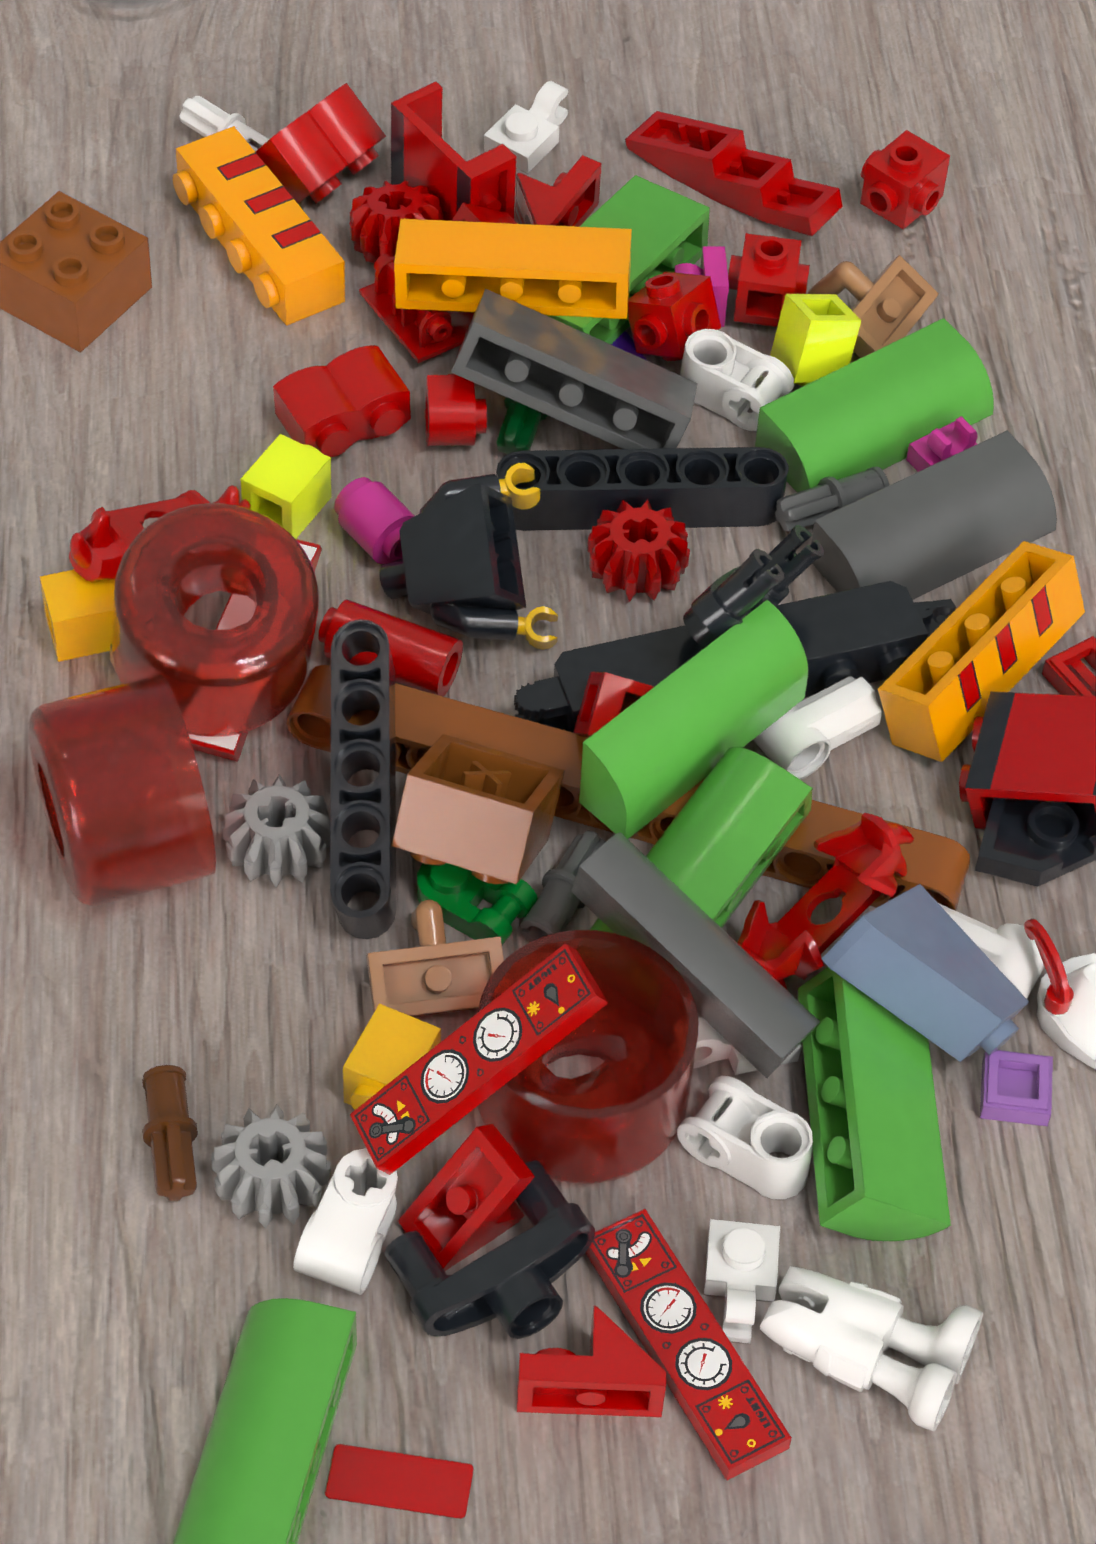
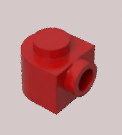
[424,374,487,446]

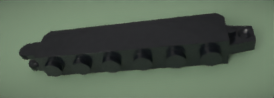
[514,581,957,733]

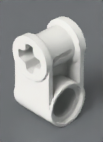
[680,329,794,431]
[677,1075,813,1199]
[293,1148,398,1295]

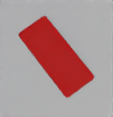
[325,1444,474,1519]

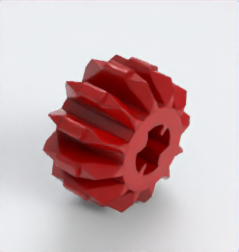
[349,180,443,262]
[587,499,690,602]

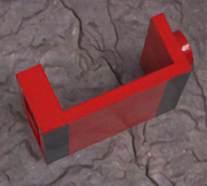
[391,81,517,221]
[959,691,1096,829]

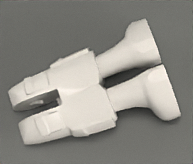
[760,1266,983,1431]

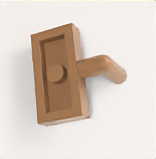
[808,255,939,358]
[366,900,508,1017]

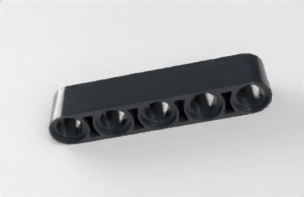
[496,447,789,531]
[330,619,396,939]

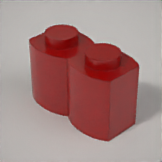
[256,83,386,204]
[273,345,411,457]

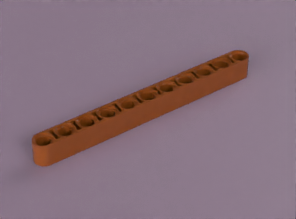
[286,664,970,911]

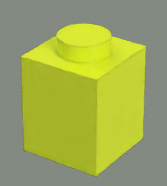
[770,294,861,386]
[240,434,332,539]

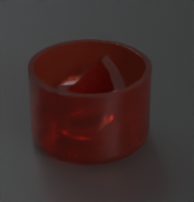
[112,503,319,737]
[28,674,216,906]
[478,930,699,1184]

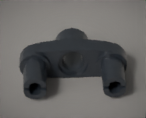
[683,525,824,648]
[385,1160,595,1339]

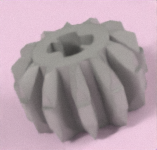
[222,774,331,888]
[211,1104,331,1229]

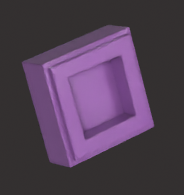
[980,1050,1053,1126]

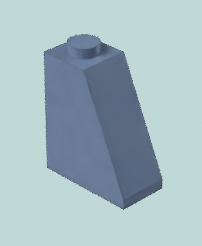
[822,884,1029,1062]

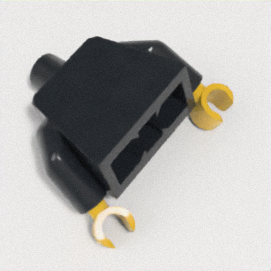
[379,463,558,650]

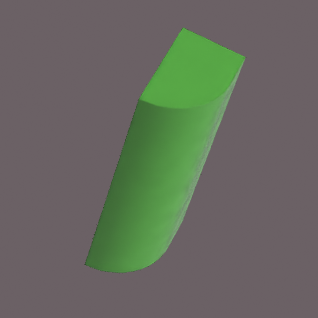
[546,175,710,344]
[755,318,994,492]
[579,600,808,839]
[574,747,813,1013]
[798,967,951,1241]
[172,1298,357,1544]

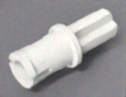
[179,96,269,152]

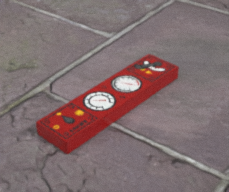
[350,943,608,1175]
[585,1209,792,1480]

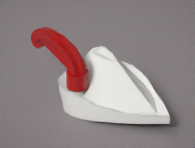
[1024,918,1096,1070]

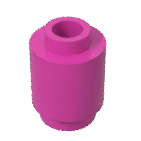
[334,477,415,564]

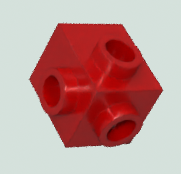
[860,130,950,230]
[728,233,810,327]
[628,272,721,361]

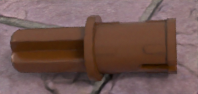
[142,1065,198,1201]

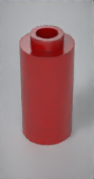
[318,599,463,696]

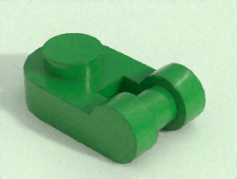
[417,863,538,946]

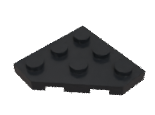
[975,798,1096,887]

